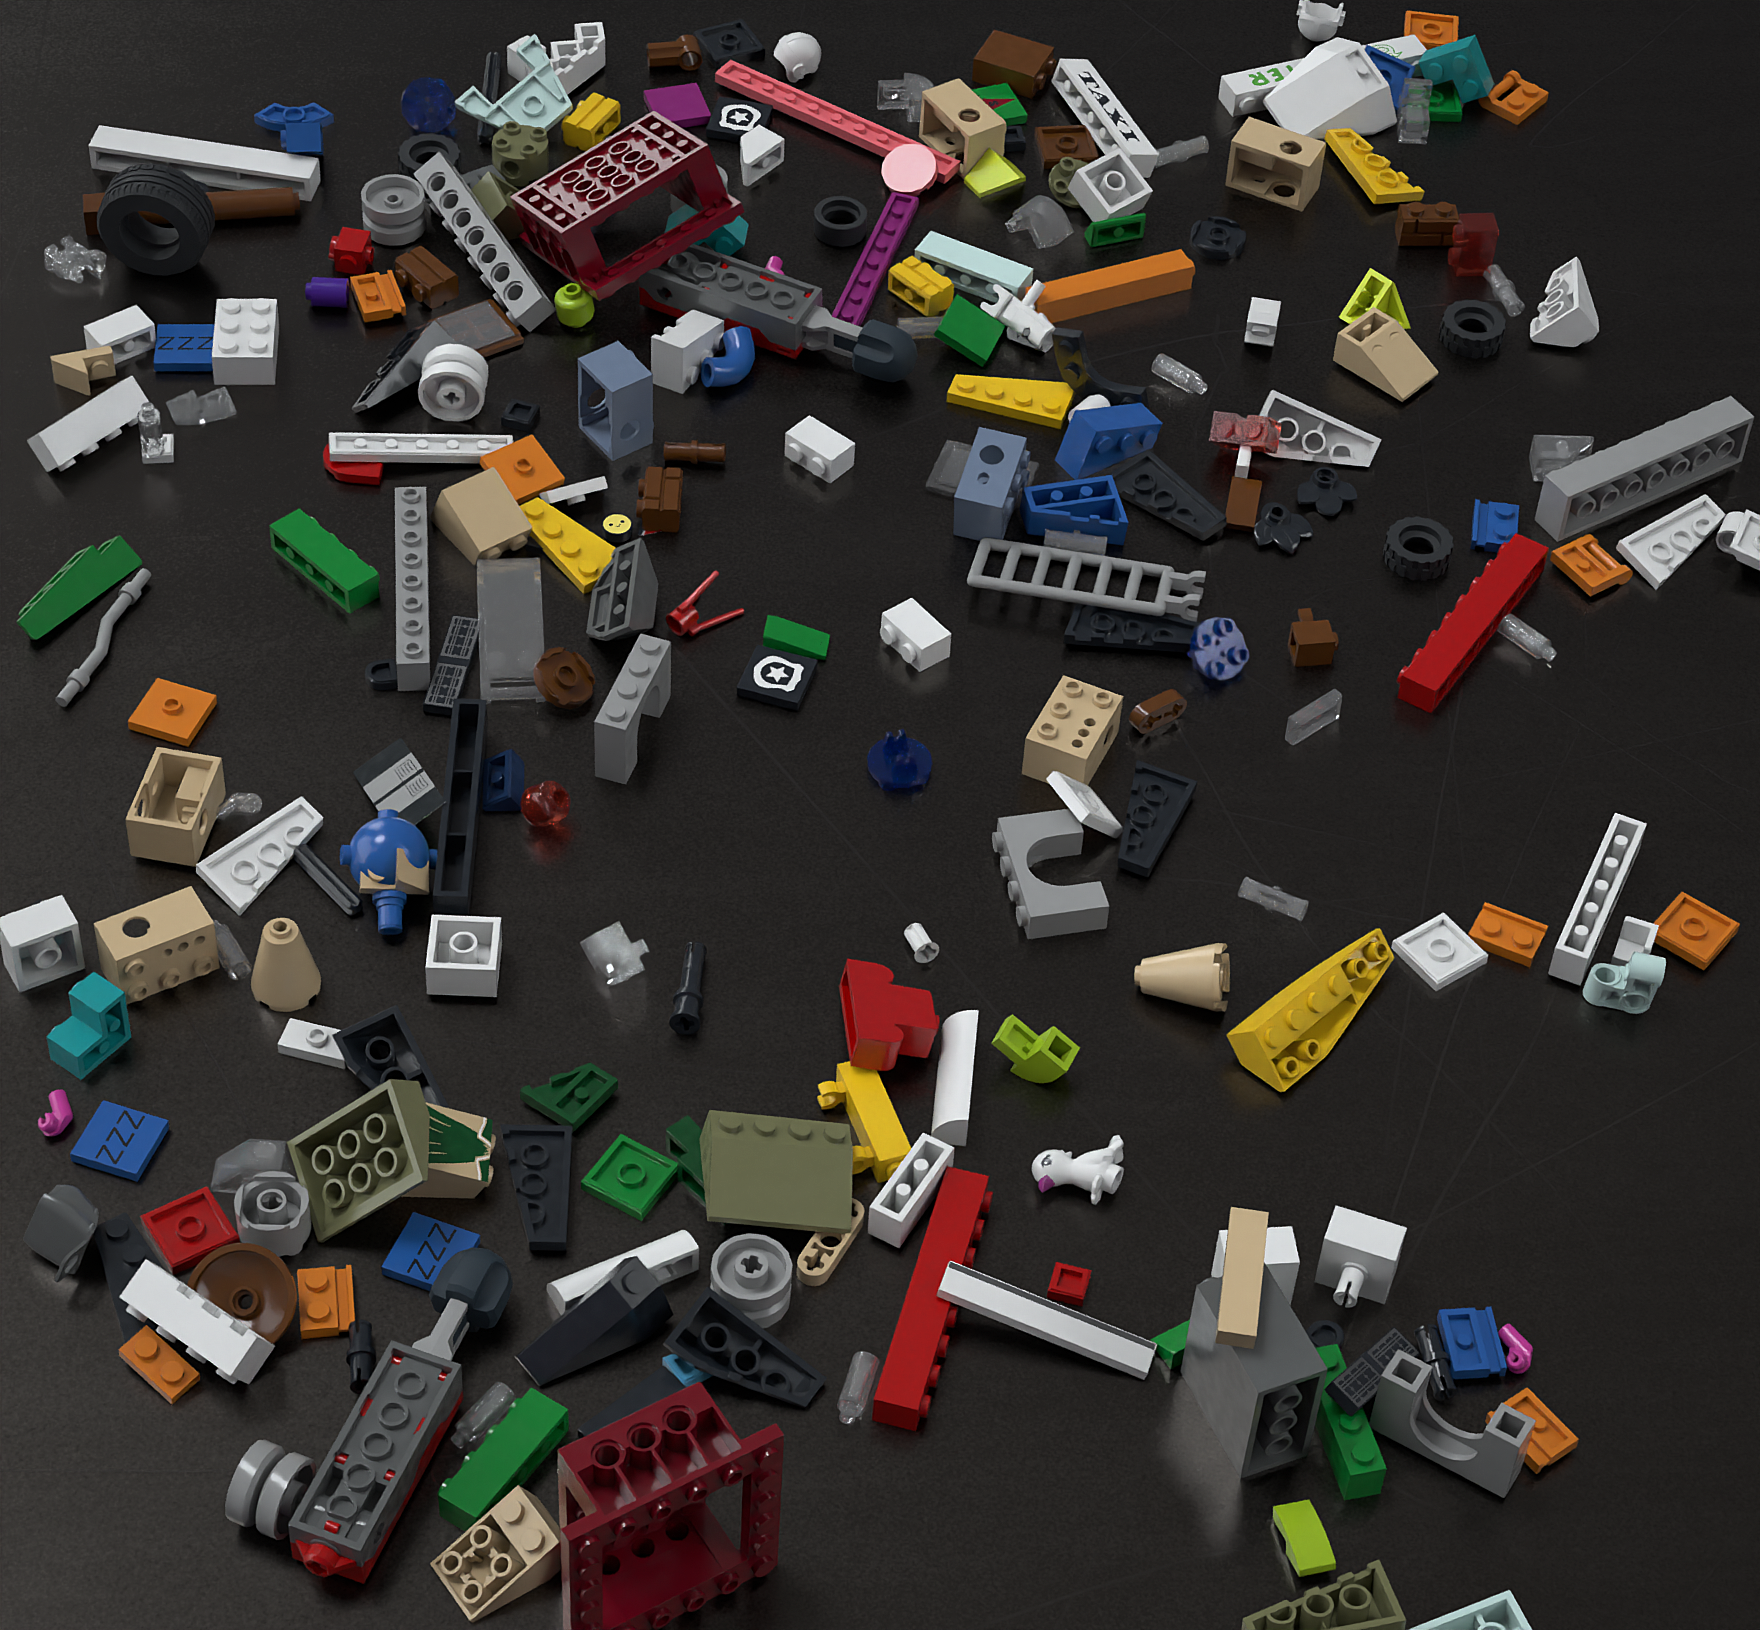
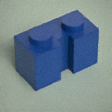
[281,122,324,156]

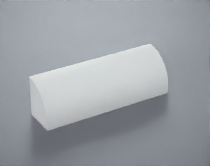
[931,1010,979,1146]
[547,1230,699,1315]

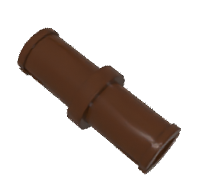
[664,440,726,464]

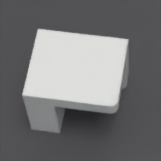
[1611,916,1659,966]

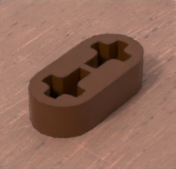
[1129,689,1187,734]

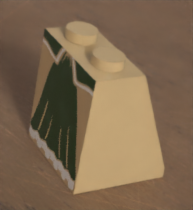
[401,1103,496,1199]

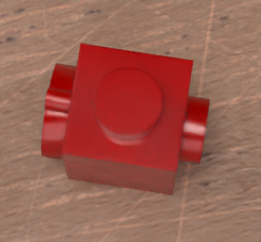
[328,227,374,275]

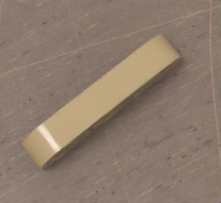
[797,1198,864,1286]

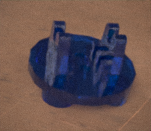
[401,77,456,133]
[1187,617,1249,681]
[867,729,932,790]

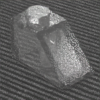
[1529,435,1594,482]
[211,1139,289,1193]

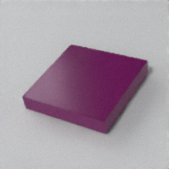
[644,83,711,128]

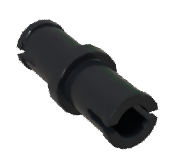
[346,1320,376,1394]
[1414,1324,1458,1401]

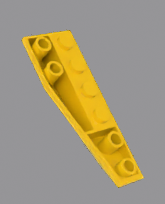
[1227,928,1395,1092]

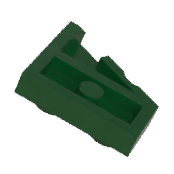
[520,1062,618,1132]

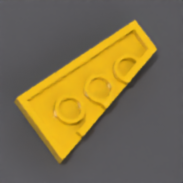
[1324,128,1425,204]

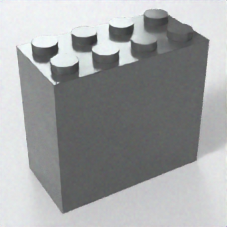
[1181,1263,1328,1479]

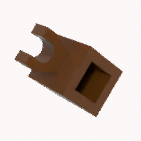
[1288,608,1339,667]

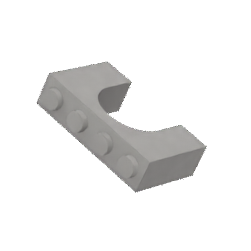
[594,634,671,784]
[992,809,1109,939]
[1369,1349,1536,1498]

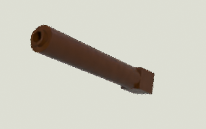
[83,187,300,235]

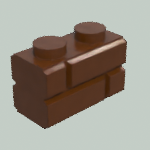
[1395,202,1459,246]
[394,246,459,310]
[636,466,683,533]

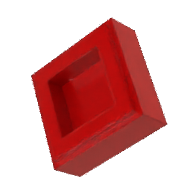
[1047,1262,1092,1306]

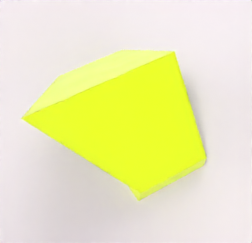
[964,148,1026,198]
[1339,268,1411,329]

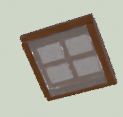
[428,299,524,358]

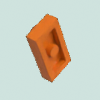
[119,1325,200,1405]

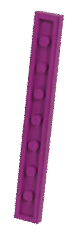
[831,192,919,326]

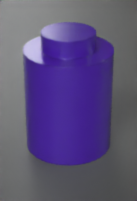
[305,277,349,308]

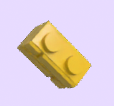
[561,92,621,151]
[888,256,954,319]

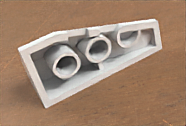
[1530,256,1599,347]

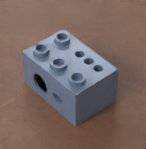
[578,341,654,461]
[953,427,1031,541]

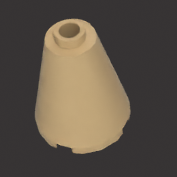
[251,918,321,1012]
[1134,943,1230,1012]

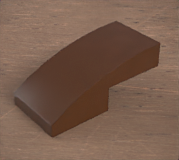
[1224,476,1262,532]

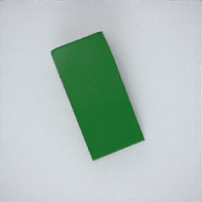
[763,615,830,660]

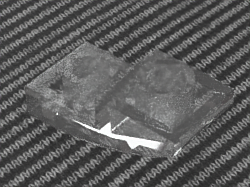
[166,386,237,425]

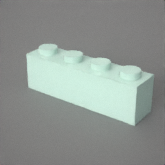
[914,231,1033,303]

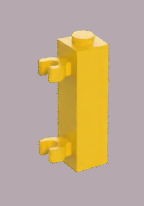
[817,1061,911,1183]

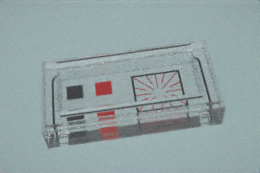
[1285,689,1343,745]

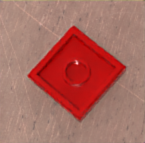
[140,1186,240,1275]

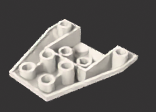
[1263,37,1397,141]

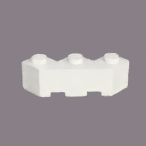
[527,22,605,95]

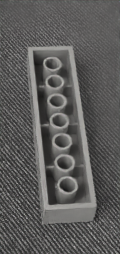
[1535,396,1754,542]

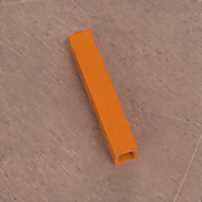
[1025,249,1195,323]

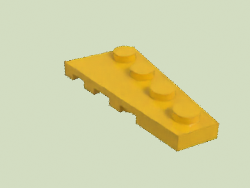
[946,374,1076,429]
[519,497,615,594]

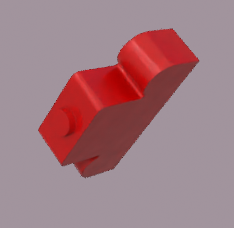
[839,959,939,1071]

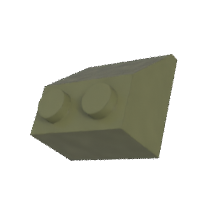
[471,171,525,240]

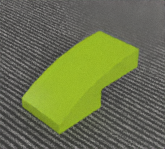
[1273,1499,1336,1577]

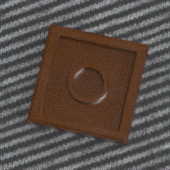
[1035,125,1099,169]

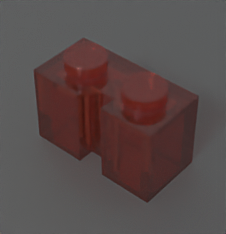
[1448,213,1499,276]
[1209,411,1282,454]

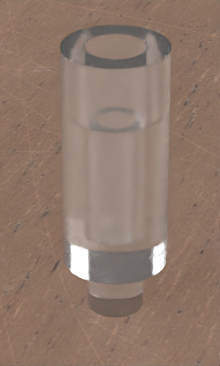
[897,316,943,339]
[1151,353,1208,395]
[137,402,165,459]
[1498,613,1557,661]
[213,920,252,980]
[837,1351,879,1424]
[451,1382,516,1448]

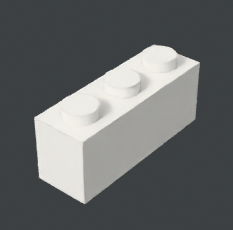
[868,1133,955,1248]

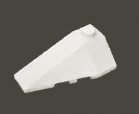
[1247,390,1382,467]

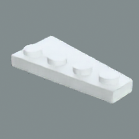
[1616,494,1726,590]
[196,796,323,916]

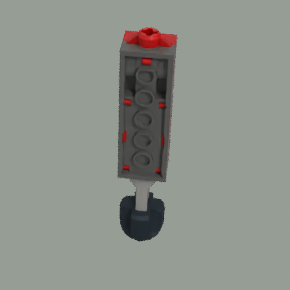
[639,244,918,383]
[288,1247,513,1584]

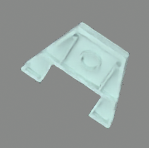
[455,34,573,132]

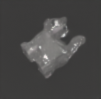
[44,235,107,284]

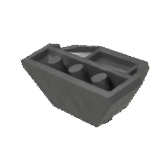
[586,538,659,641]

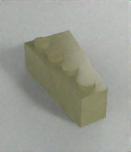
[1241,1559,1406,1630]

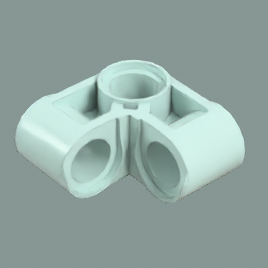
[1582,951,1666,1014]

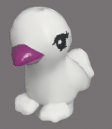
[1032,1135,1124,1205]

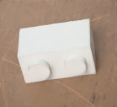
[84,305,156,365]
[785,415,855,483]
[880,598,951,672]

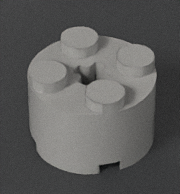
[234,1171,311,1256]

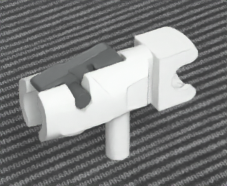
[980,280,1056,352]

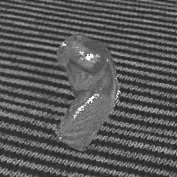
[215,793,262,824]

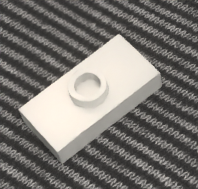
[540,476,608,505]
[278,1018,347,1069]

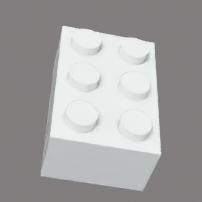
[212,298,279,385]

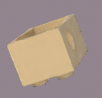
[919,78,1007,179]
[1225,117,1326,211]
[1022,675,1123,786]
[125,747,226,867]
[94,886,220,1005]

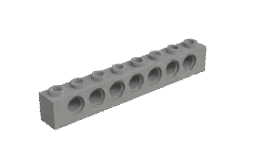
[413,152,556,332]
[395,487,431,691]

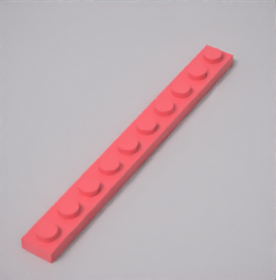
[715,60,960,184]

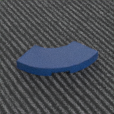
[254,103,334,132]

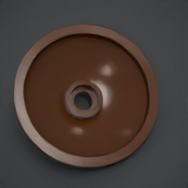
[187,1243,297,1344]

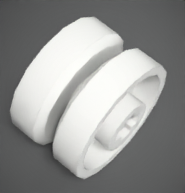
[418,344,488,422]

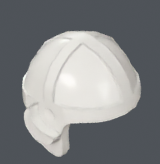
[1296,0,1346,42]
[774,32,821,82]

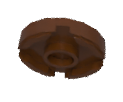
[533,647,595,709]

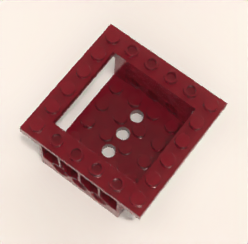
[510,111,745,301]
[557,1381,784,1630]

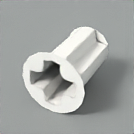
[904,923,939,963]

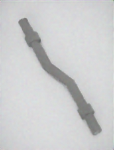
[56,568,151,707]

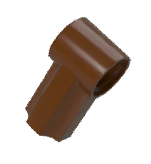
[647,35,703,71]

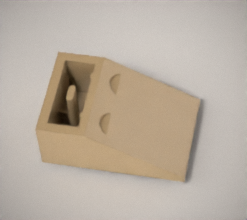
[1333,307,1438,402]
[430,1485,561,1623]

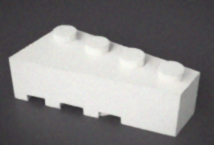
[120,1259,275,1384]

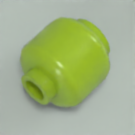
[554,283,594,328]

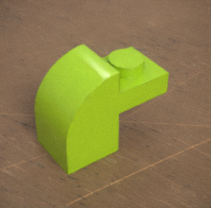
[991,1014,1080,1083]

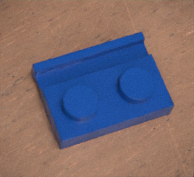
[1470,499,1519,553]
[1437,1306,1507,1379]

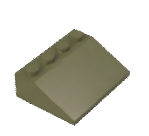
[287,1079,430,1242]
[699,1110,853,1234]

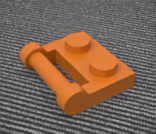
[1478,70,1549,125]
[1550,534,1633,597]

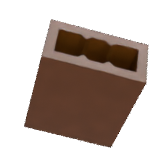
[972,29,1056,99]

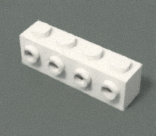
[27,376,152,472]

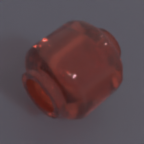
[521,781,571,827]

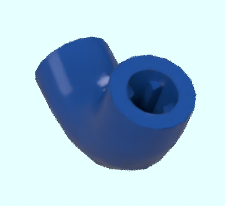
[701,326,755,387]

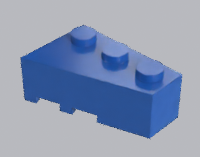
[1055,403,1163,480]
[1019,475,1128,545]

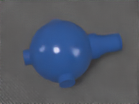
[340,809,437,935]

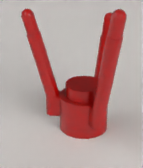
[666,571,744,636]

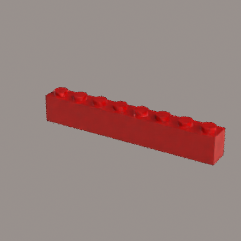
[1397,533,1549,713]
[872,1166,993,1431]

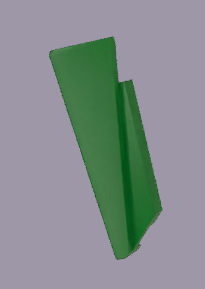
[16,535,142,640]

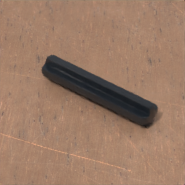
[293,844,363,916]

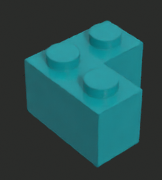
[1418,35,1494,104]
[665,204,749,256]
[46,972,131,1080]

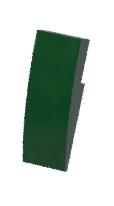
[666,1115,727,1225]

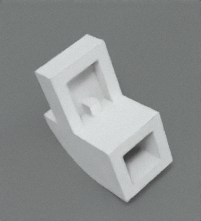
[1244,297,1281,347]

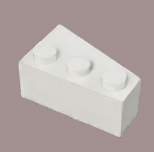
[651,309,724,394]

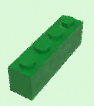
[269,509,380,614]
[1315,1344,1387,1501]
[437,1388,569,1532]

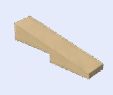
[1215,1207,1269,1349]

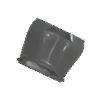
[23,1184,99,1283]

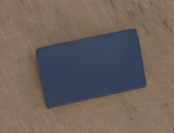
[482,749,525,811]

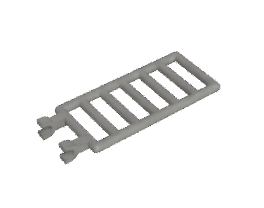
[967,537,1206,621]

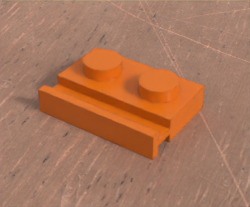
[350,270,406,322]
[1468,902,1548,967]
[297,1265,355,1339]
[1485,1387,1579,1474]

